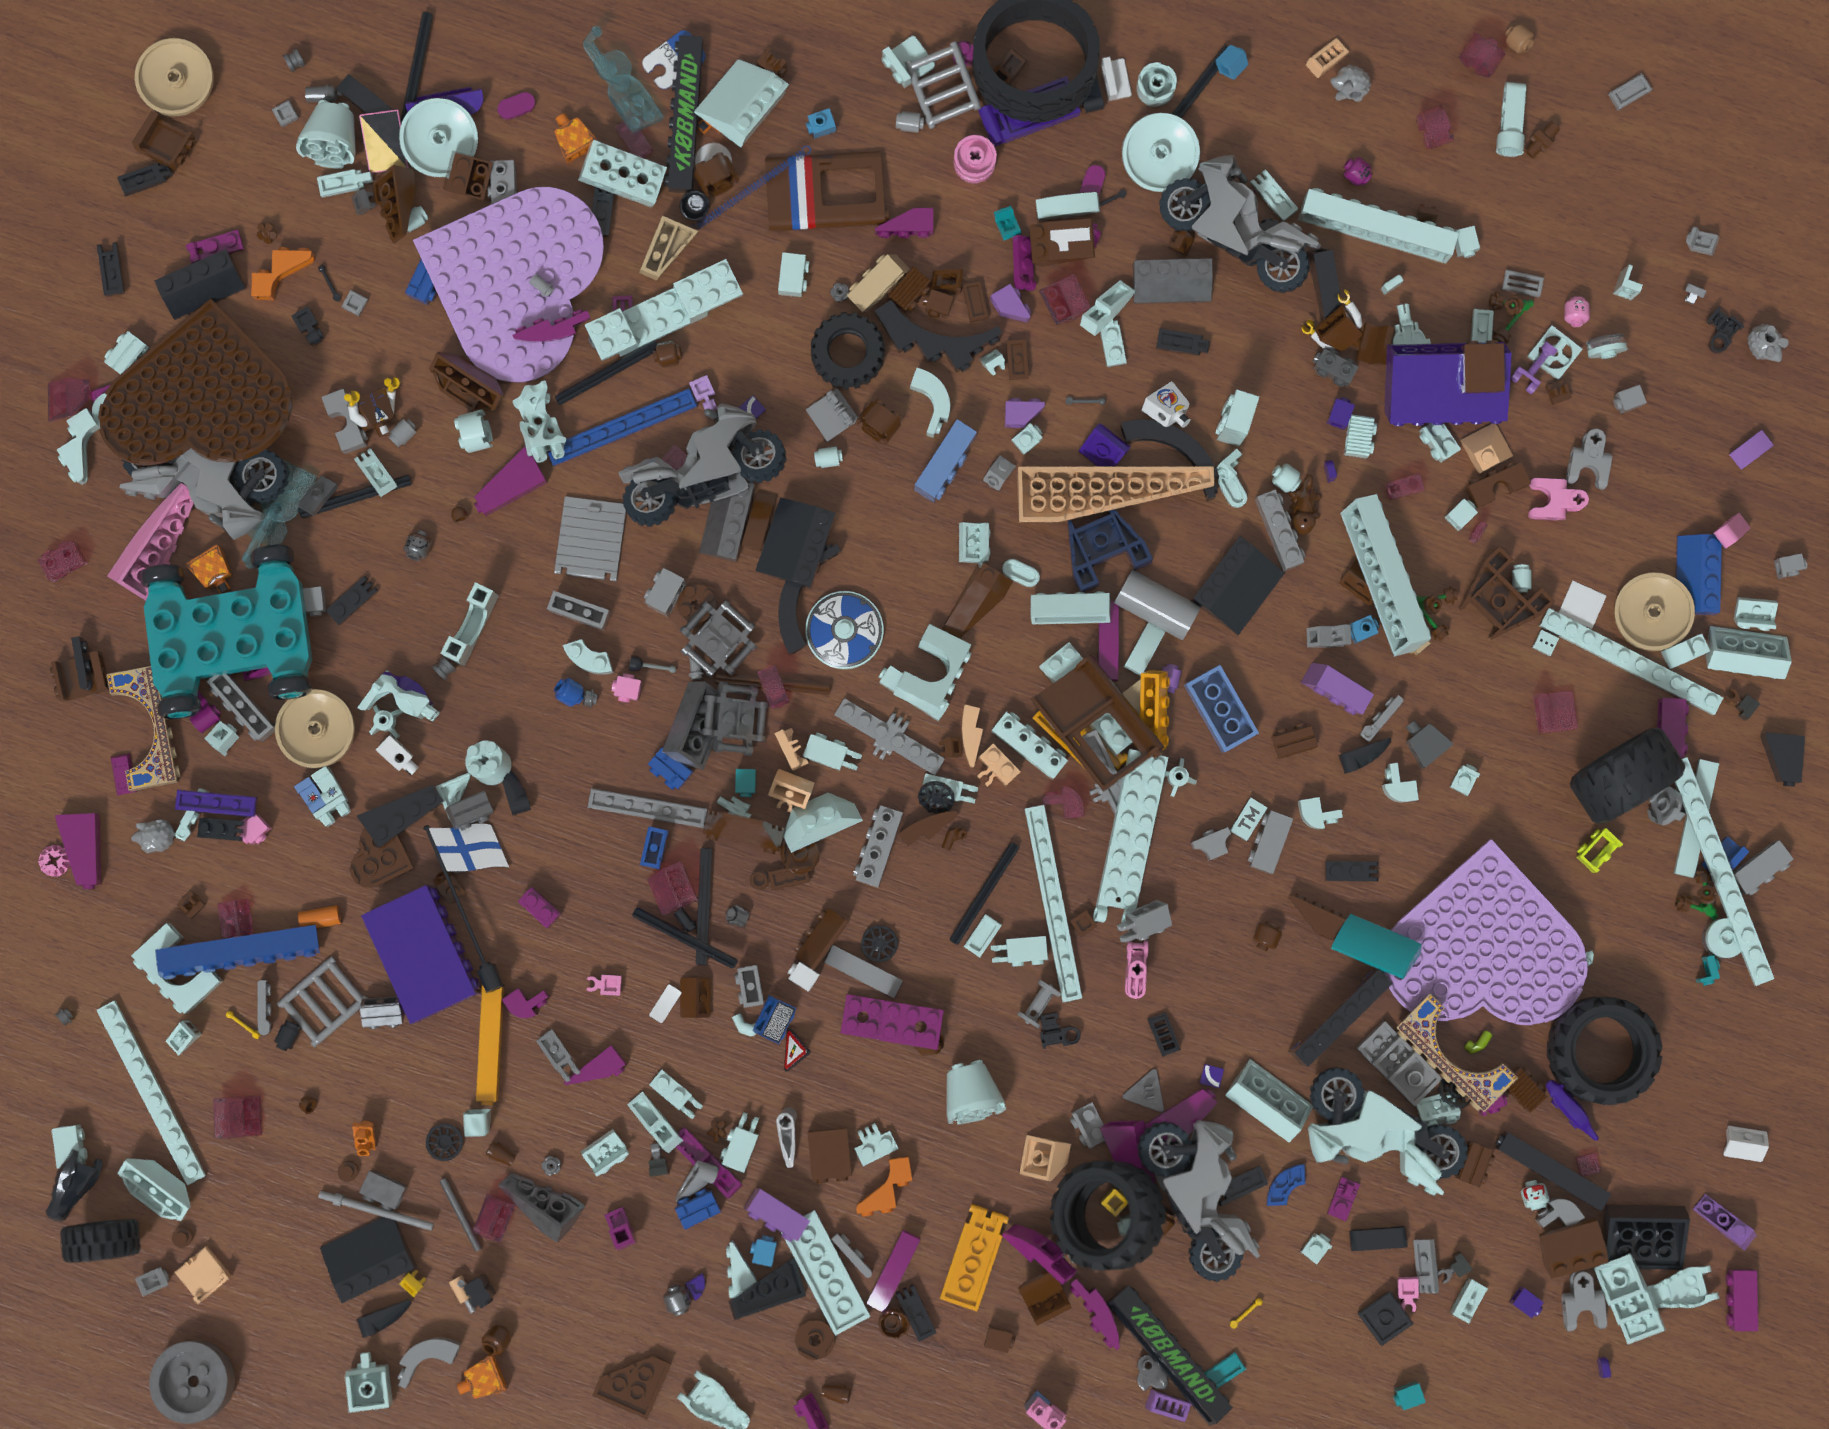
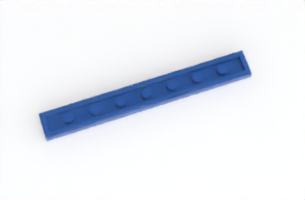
[548,388,697,466]

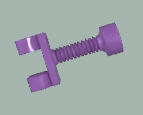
[1510,341,1558,395]

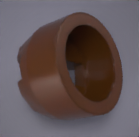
[451,506,468,523]
[299,1096,317,1114]

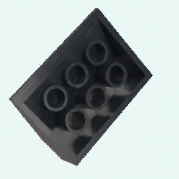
[755,497,836,590]
[1191,536,1285,635]
[1603,1205,1690,1270]
[320,1217,417,1304]

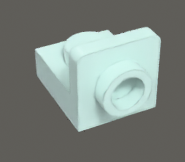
[1011,423,1043,455]
[1215,449,1242,483]
[1449,764,1480,796]
[1300,1233,1332,1264]

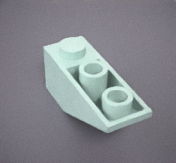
[726,1240,757,1298]

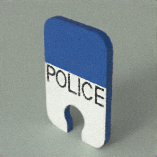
[643,30,706,89]

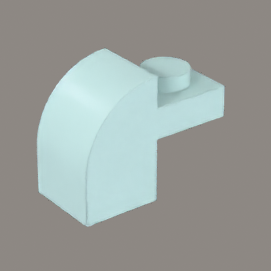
[1661,634,1710,669]
[1382,763,1419,803]
[1298,797,1343,829]

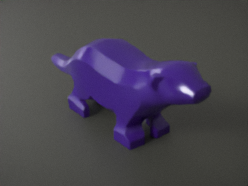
[1546,1080,1599,1141]

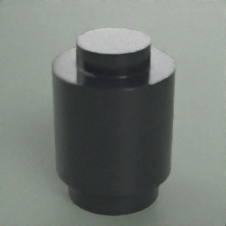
[274,1020,300,1051]

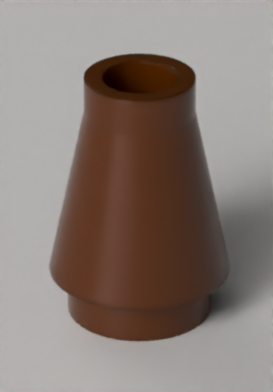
[485,1141,516,1166]
[821,1385,851,1405]

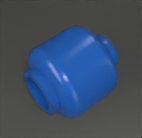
[554,678,584,707]

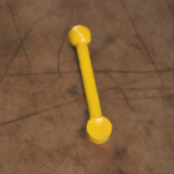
[226,1011,261,1039]
[1230,1298,1263,1329]

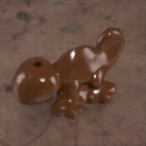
[1287,474,1322,535]

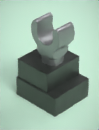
[649,1143,669,1177]
[1437,1251,1473,1284]

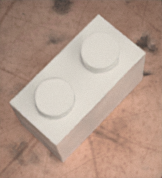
[788,962,820,992]

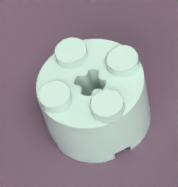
[1136,62,1177,107]
[454,409,493,453]
[465,741,511,785]

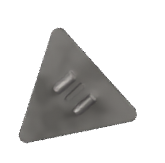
[1123,1069,1164,1112]

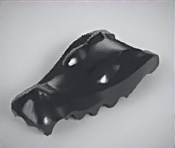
[46,1149,103,1222]

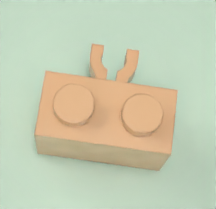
[977,744,1020,787]
[768,769,815,813]

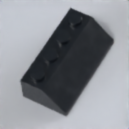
[154,249,246,320]

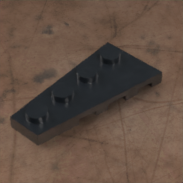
[357,785,444,848]
[728,1258,806,1320]

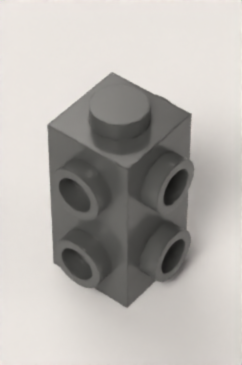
[1313,348,1359,387]

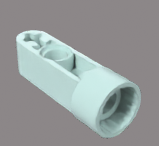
[1496,82,1526,157]

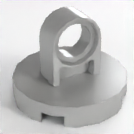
[1647,786,1687,825]

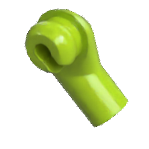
[1464,1031,1492,1054]

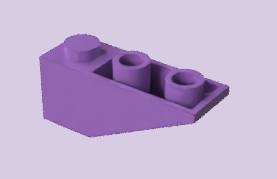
[1693,1194,1757,1251]

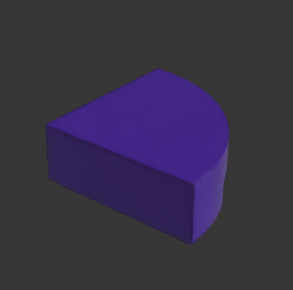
[685,1273,705,1301]

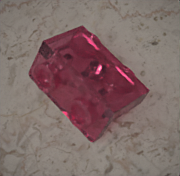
[218,899,253,939]

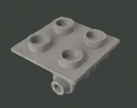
[806,388,858,442]

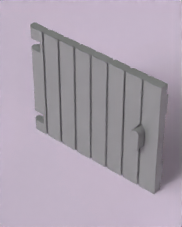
[554,496,626,581]

